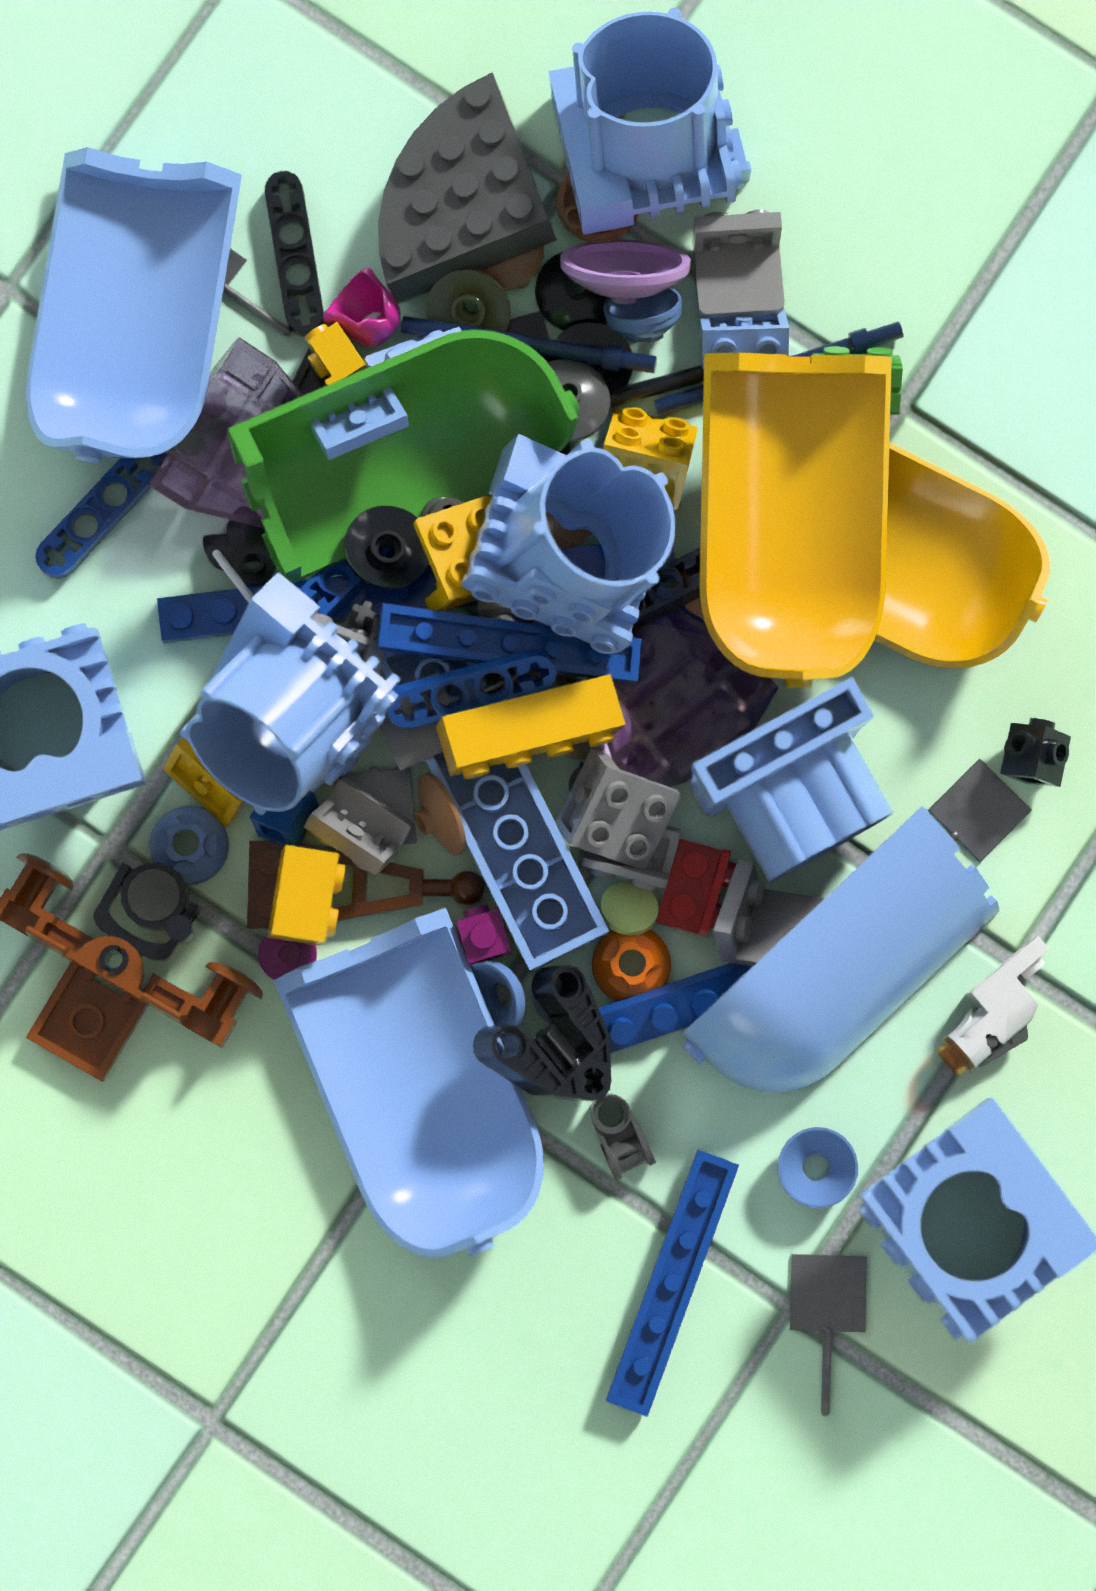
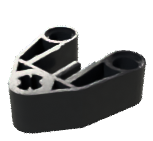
[473,965,612,1101]

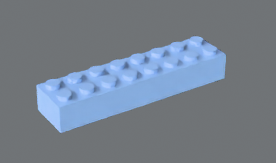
[381,651,609,973]

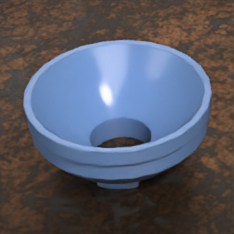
[603,288,682,343]
[149,806,229,885]
[470,960,525,1039]
[777,1127,859,1208]

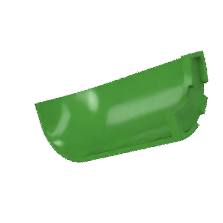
[228,330,580,583]

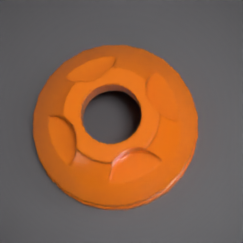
[592,930,671,1001]

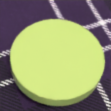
[600,881,659,936]

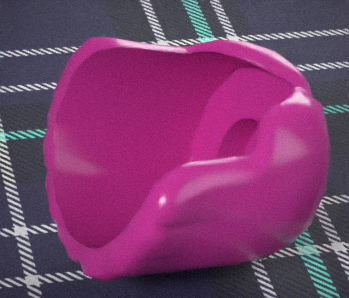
[322,267,401,347]

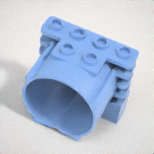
[548,8,742,235]
[461,434,675,654]
[180,572,401,815]
[0,623,147,830]
[689,677,894,883]
[858,1097,1096,1344]

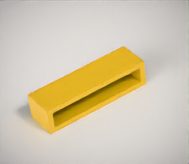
[435,674,626,779]

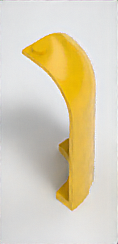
[700,353,892,688]
[874,443,1051,668]

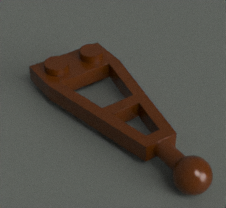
[247,841,484,929]

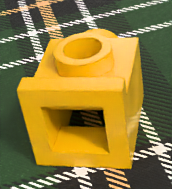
[305,322,367,386]

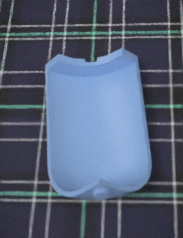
[26,147,242,463]
[681,806,1000,1093]
[274,908,544,1258]

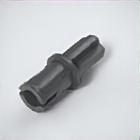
[344,600,379,639]

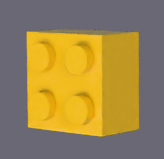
[267,845,345,946]

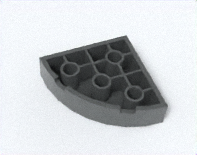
[378,72,557,304]

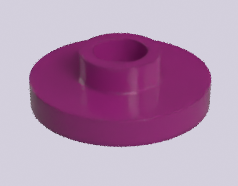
[258,933,317,980]

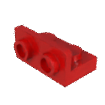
[655,839,736,938]

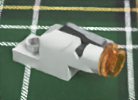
[936,936,1050,1077]

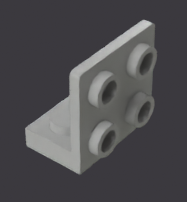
[555,748,681,869]
[713,860,824,966]

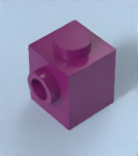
[456,904,512,965]

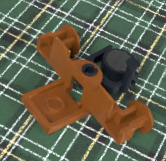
[0,853,263,1082]

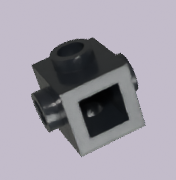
[1000,718,1071,787]

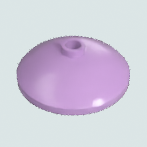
[560,240,691,304]

